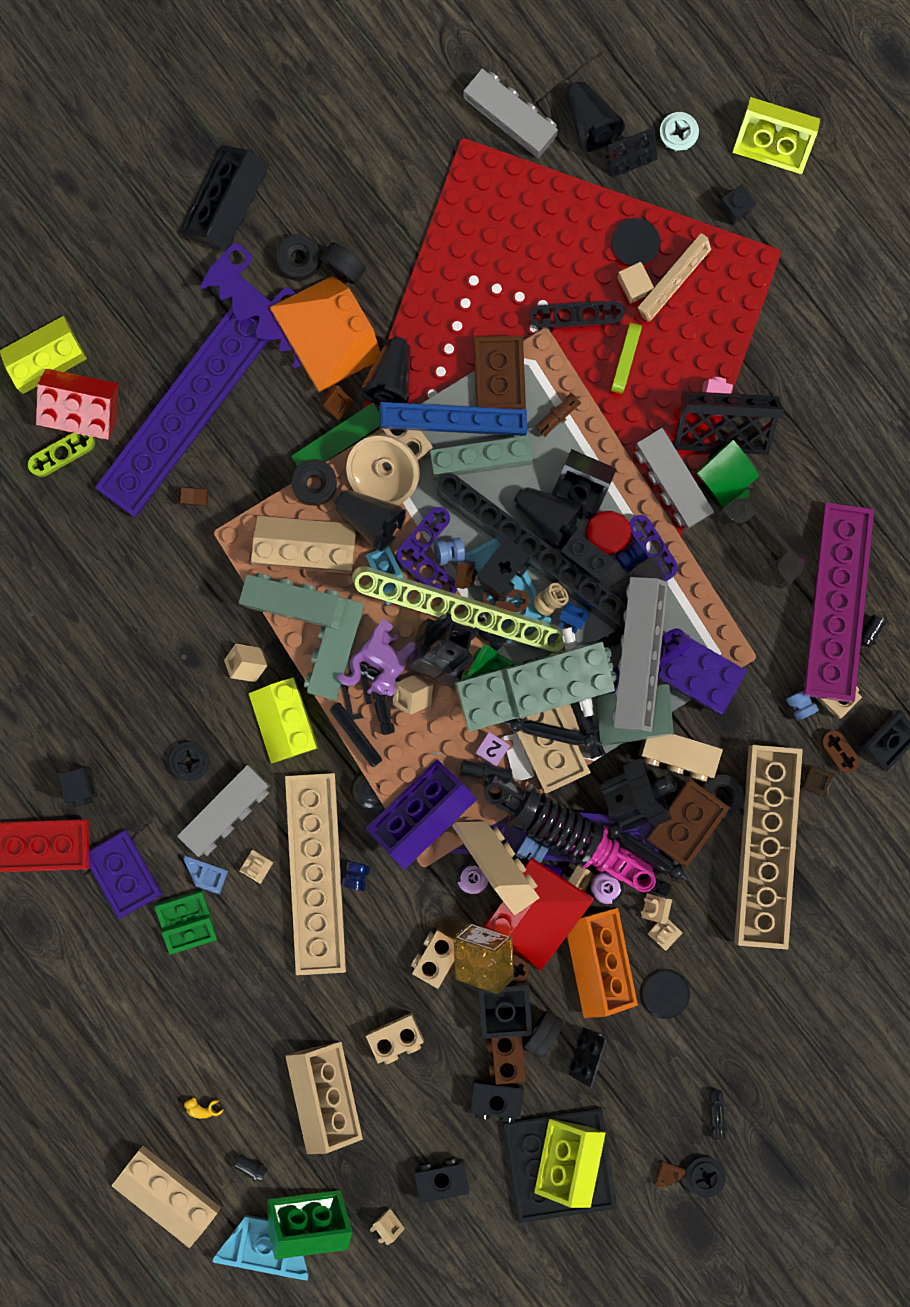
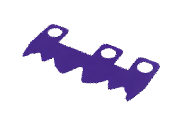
[200,243,302,368]

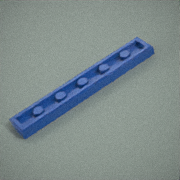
[379,402,527,436]

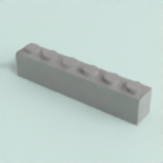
[613,577,668,732]

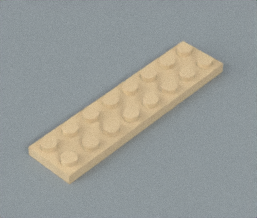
[285,773,346,975]

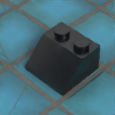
[552,449,617,520]
[479,980,532,1039]

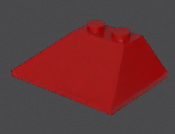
[480,857,594,971]

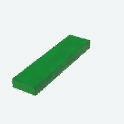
[291,403,380,466]

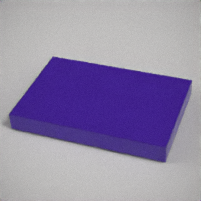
[90,830,162,919]

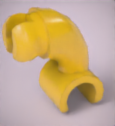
[184,1098,224,1119]

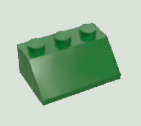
[267,1190,352,1260]

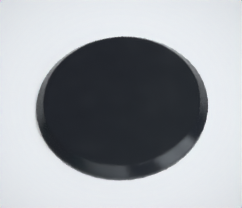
[612,218,660,266]
[640,969,690,1019]

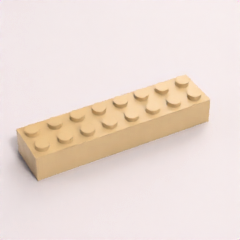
[734,745,803,949]

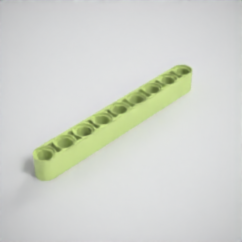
[352,566,564,652]

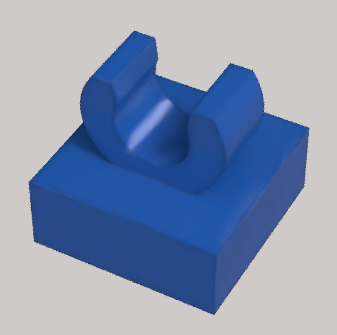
[559,602,589,634]

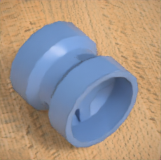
[434,537,465,566]
[786,690,819,721]
[515,835,549,863]

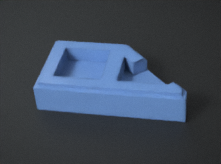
[184,856,228,895]

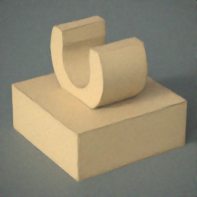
[240,850,274,884]
[562,863,596,892]
[641,894,672,924]
[647,919,682,951]
[370,1209,405,1245]

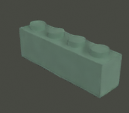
[430,435,533,479]
[239,573,346,630]
[304,597,365,702]

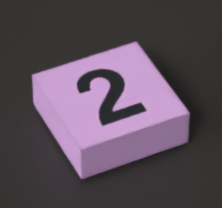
[476,732,510,767]

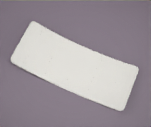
[503,734,533,782]

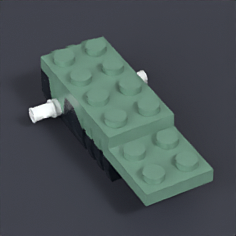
[455,627,617,732]

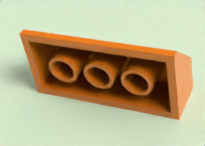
[567,908,638,1018]

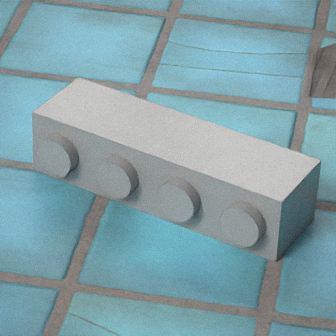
[464,69,558,159]
[634,428,714,530]
[177,765,270,857]

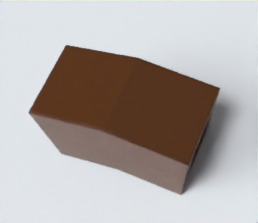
[177,487,209,507]

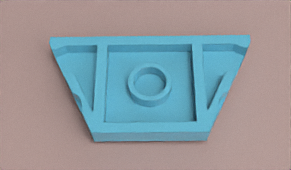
[213,1215,309,1281]

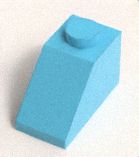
[366,547,410,605]

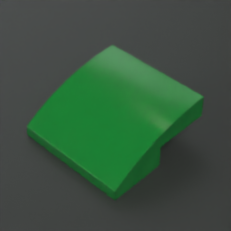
[695,439,760,509]
[154,889,217,955]

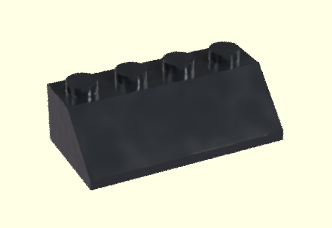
[179,145,269,251]

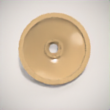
[346,434,420,505]

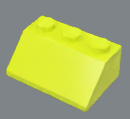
[732,97,820,174]
[0,316,87,394]
[249,677,318,764]
[534,1119,605,1208]

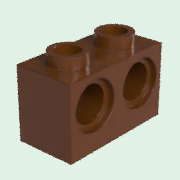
[487,1036,526,1085]

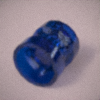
[614,539,648,573]
[341,861,371,891]

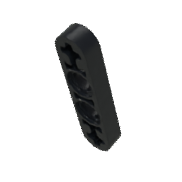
[529,301,625,330]

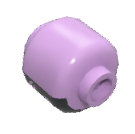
[457,861,489,894]
[591,871,624,904]

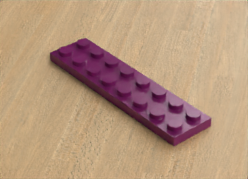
[803,502,874,703]

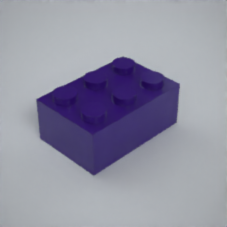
[658,636,747,715]

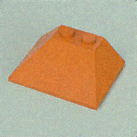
[270,276,380,392]

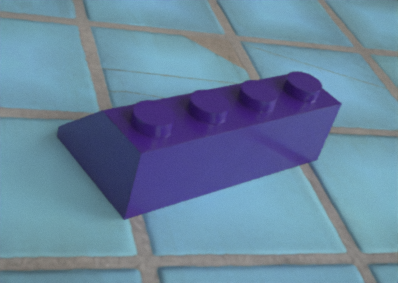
[365,759,477,870]

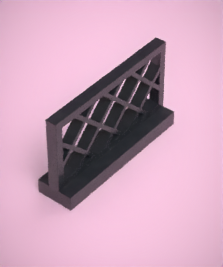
[673,391,784,455]

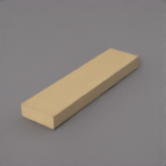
[638,233,711,322]

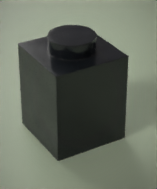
[719,184,756,225]

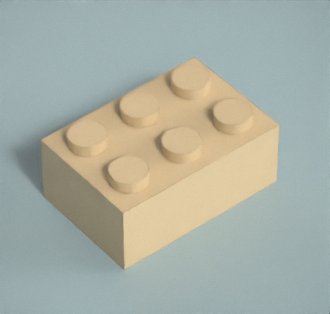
[638,734,723,781]

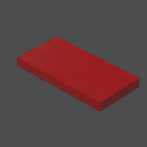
[0,819,90,872]

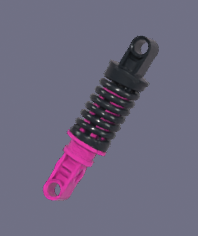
[484,775,656,892]

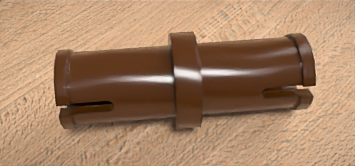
[535,392,581,438]

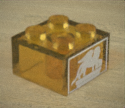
[453,923,514,994]

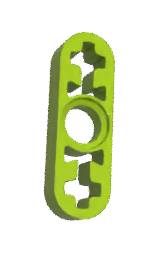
[611,322,642,394]
[28,433,95,477]

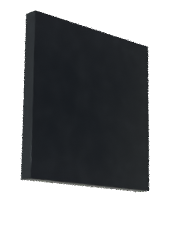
[503,1107,617,1223]

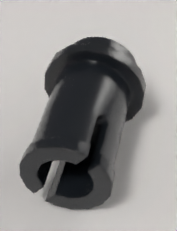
[861,615,886,648]
[234,1154,268,1182]

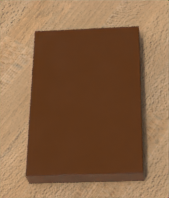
[473,335,526,410]
[646,778,730,868]

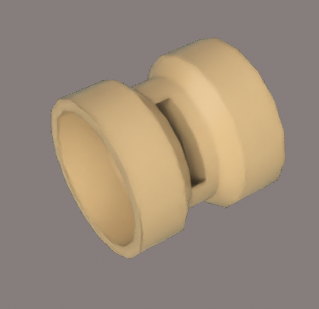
[534,583,568,616]

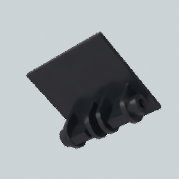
[605,127,658,177]
[569,1027,607,1088]

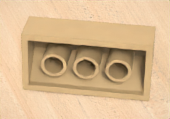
[251,516,356,574]
[452,821,540,916]
[286,1042,363,1154]
[112,1146,221,1248]

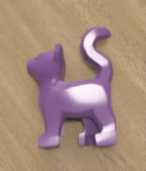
[337,618,416,696]

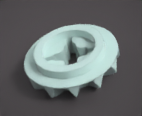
[660,112,699,152]

